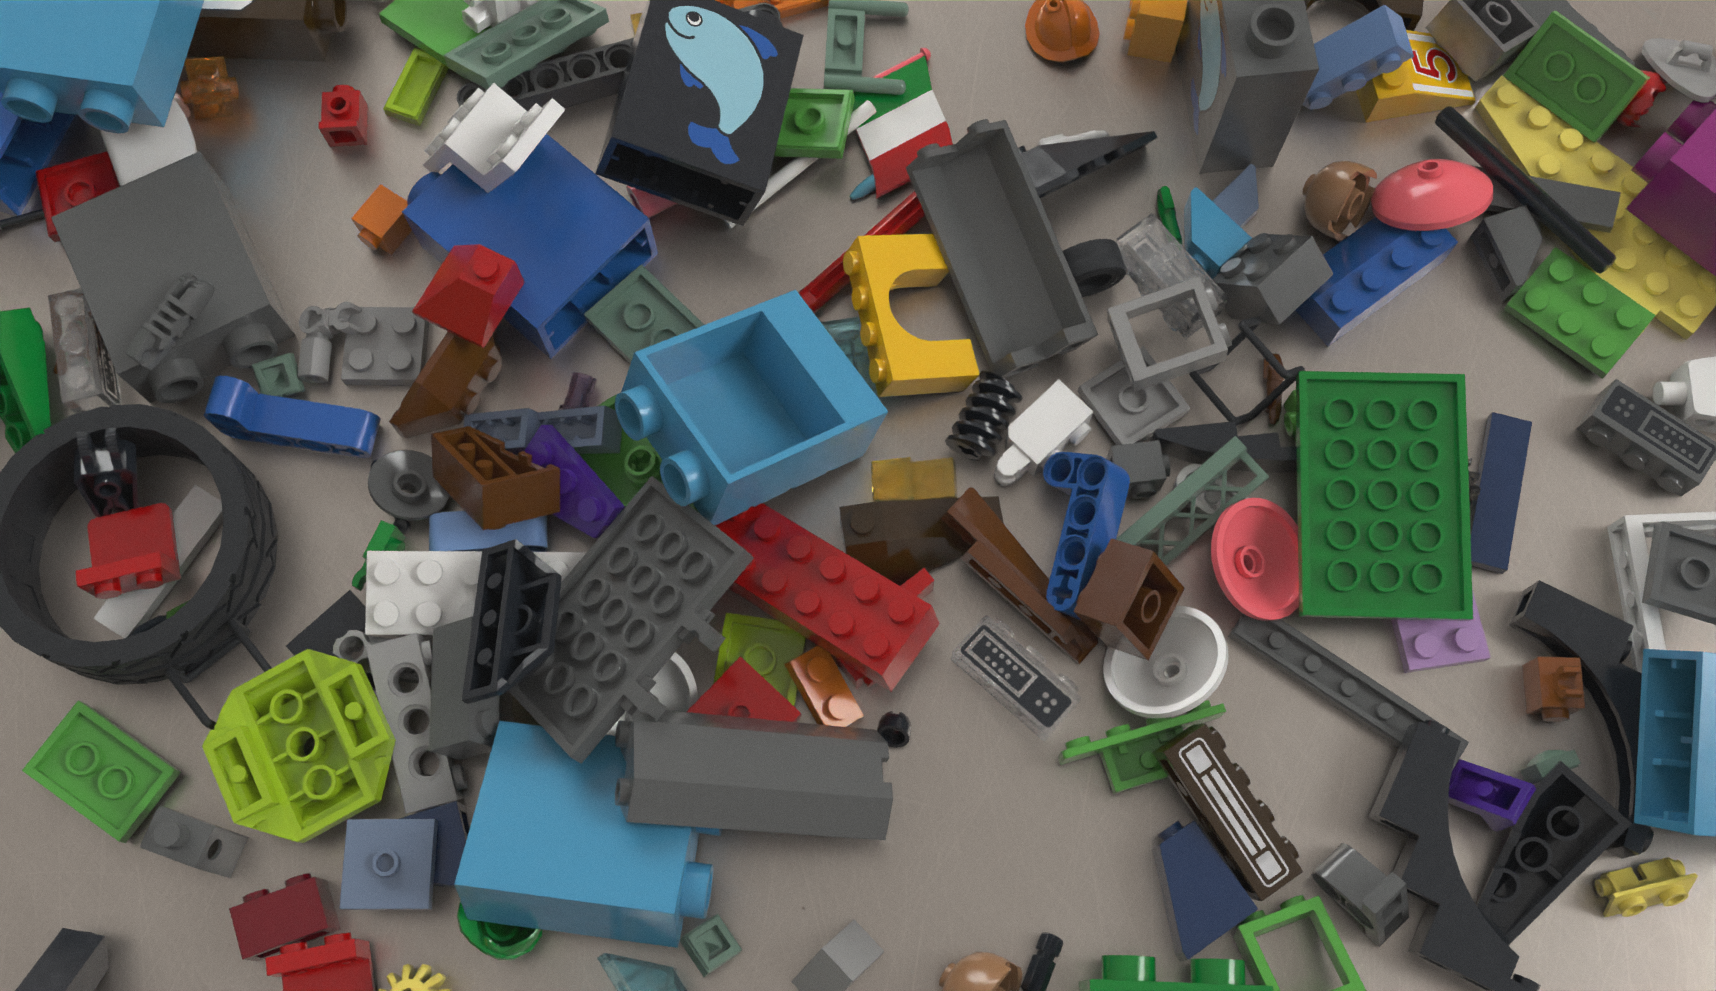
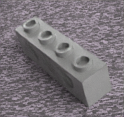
[365,633,467,814]

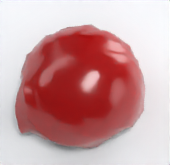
[1616,70,1667,128]

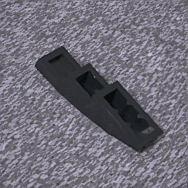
[1150,421,1297,473]

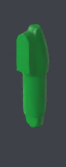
[1156,186,1183,254]

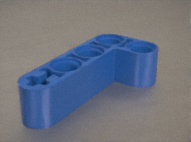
[204,376,381,458]
[1043,452,1130,620]

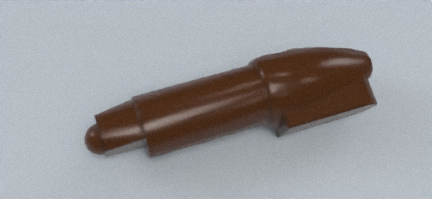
[1263,353,1284,425]

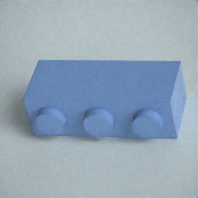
[1303,5,1414,110]

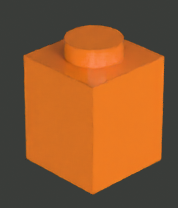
[351,184,412,255]

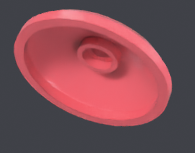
[1371,159,1493,231]
[1211,498,1299,621]

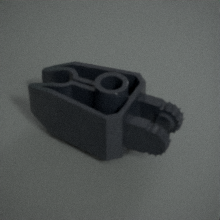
[74,427,138,517]

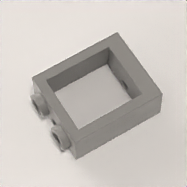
[1107,276,1232,392]

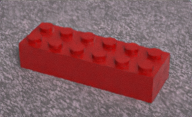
[715,503,940,692]

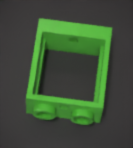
[1233,895,1366,991]

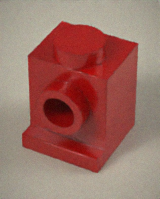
[318,84,368,147]

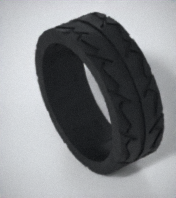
[0,404,278,685]

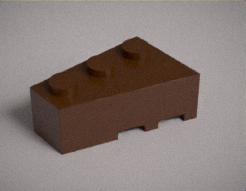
[431,426,560,530]

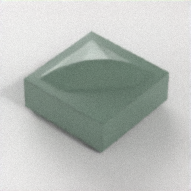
[251,353,305,397]
[1520,749,1581,784]
[680,914,742,977]

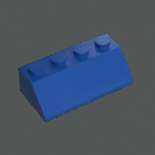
[1295,217,1458,347]

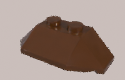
[389,330,503,439]

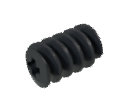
[945,371,1023,460]

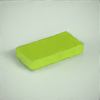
[383,48,449,126]

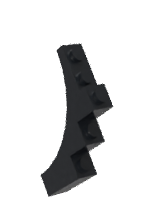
[1509,580,1654,859]

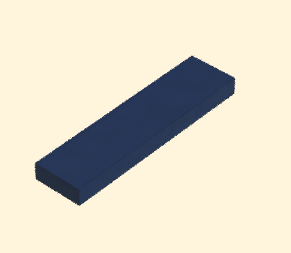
[1470,412,1532,574]

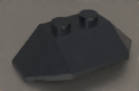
[462,539,562,704]

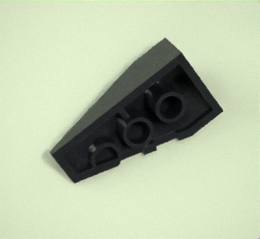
[1018,131,1158,199]

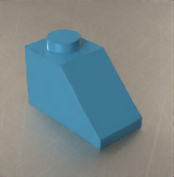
[1184,187,1252,281]

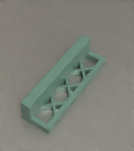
[1116,436,1269,566]

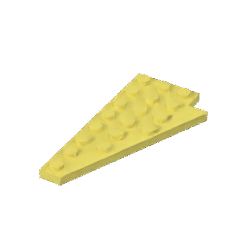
[1475,75,1716,340]

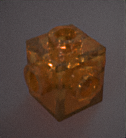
[180,56,239,119]

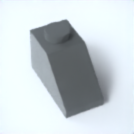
[1471,205,1543,302]

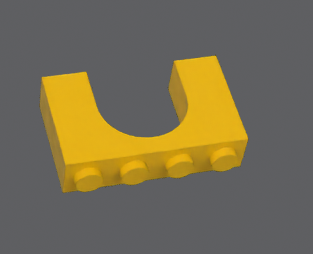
[843,234,980,397]

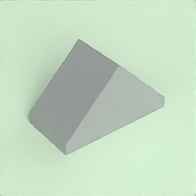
[791,920,884,991]

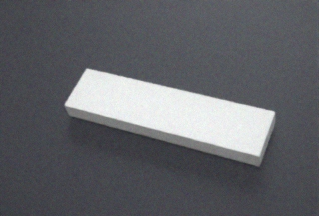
[93,485,224,638]

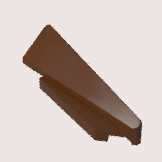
[941,487,1098,665]

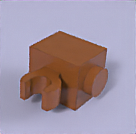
[1522,657,1585,722]

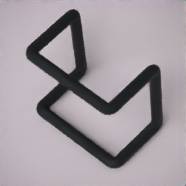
[1189,316,1305,426]
[164,618,272,730]

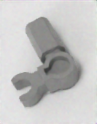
[298,302,362,384]

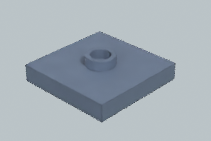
[339,819,438,910]

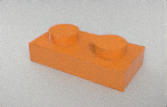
[784,645,864,727]

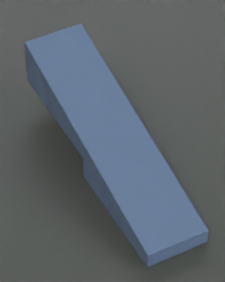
[463,405,622,455]

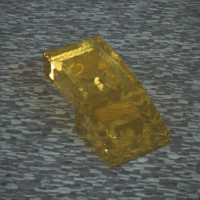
[871,457,958,502]

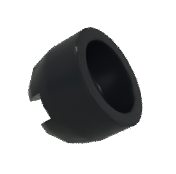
[877,711,911,748]

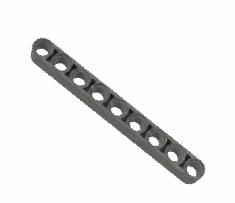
[457,3,781,111]

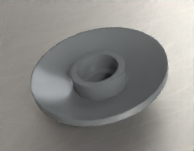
[368,450,450,520]

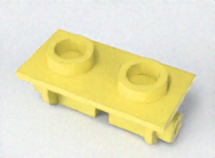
[1595,857,1698,917]

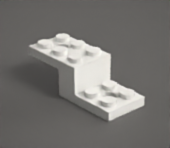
[423,83,565,193]

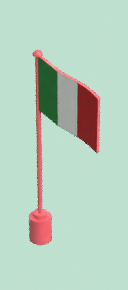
[626,48,953,218]

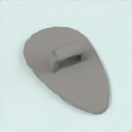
[1642,38,1716,103]

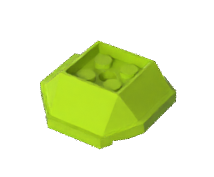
[202,649,396,843]

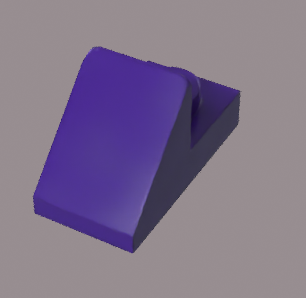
[1448,759,1536,832]

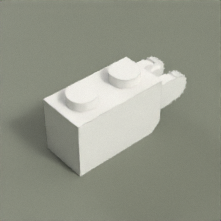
[994,379,1094,487]

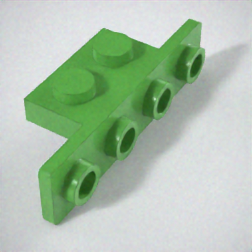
[1058,700,1226,794]

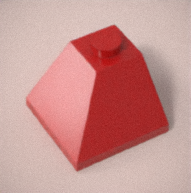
[412,244,525,349]

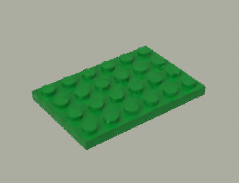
[1296,371,1473,621]

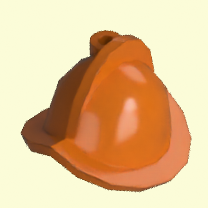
[1025,0,1100,63]

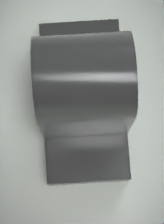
[1312,843,1409,947]

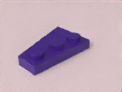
[524,425,625,539]

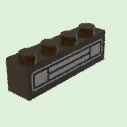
[1152,724,1303,901]

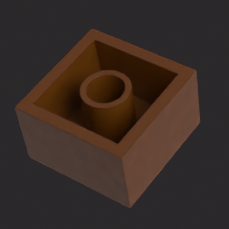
[1073,538,1185,661]

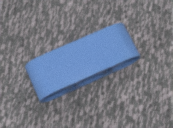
[429,511,548,552]

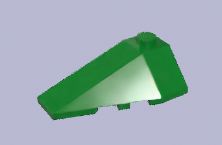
[0,307,51,453]

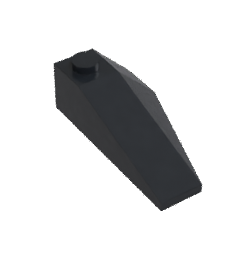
[1476,760,1632,946]

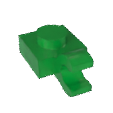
[352,520,406,591]

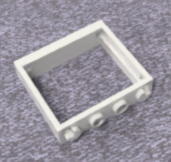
[1607,512,1716,673]

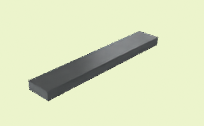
[1228,614,1469,770]

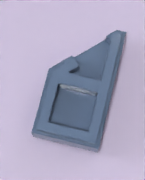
[1212,164,1259,228]

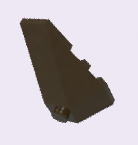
[839,496,1004,586]

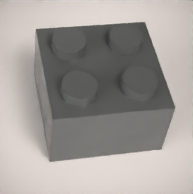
[1209,233,1333,325]

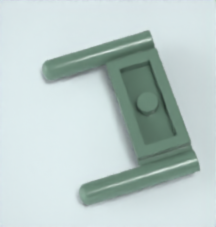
[823,0,909,95]

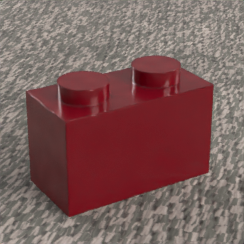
[229,873,341,961]

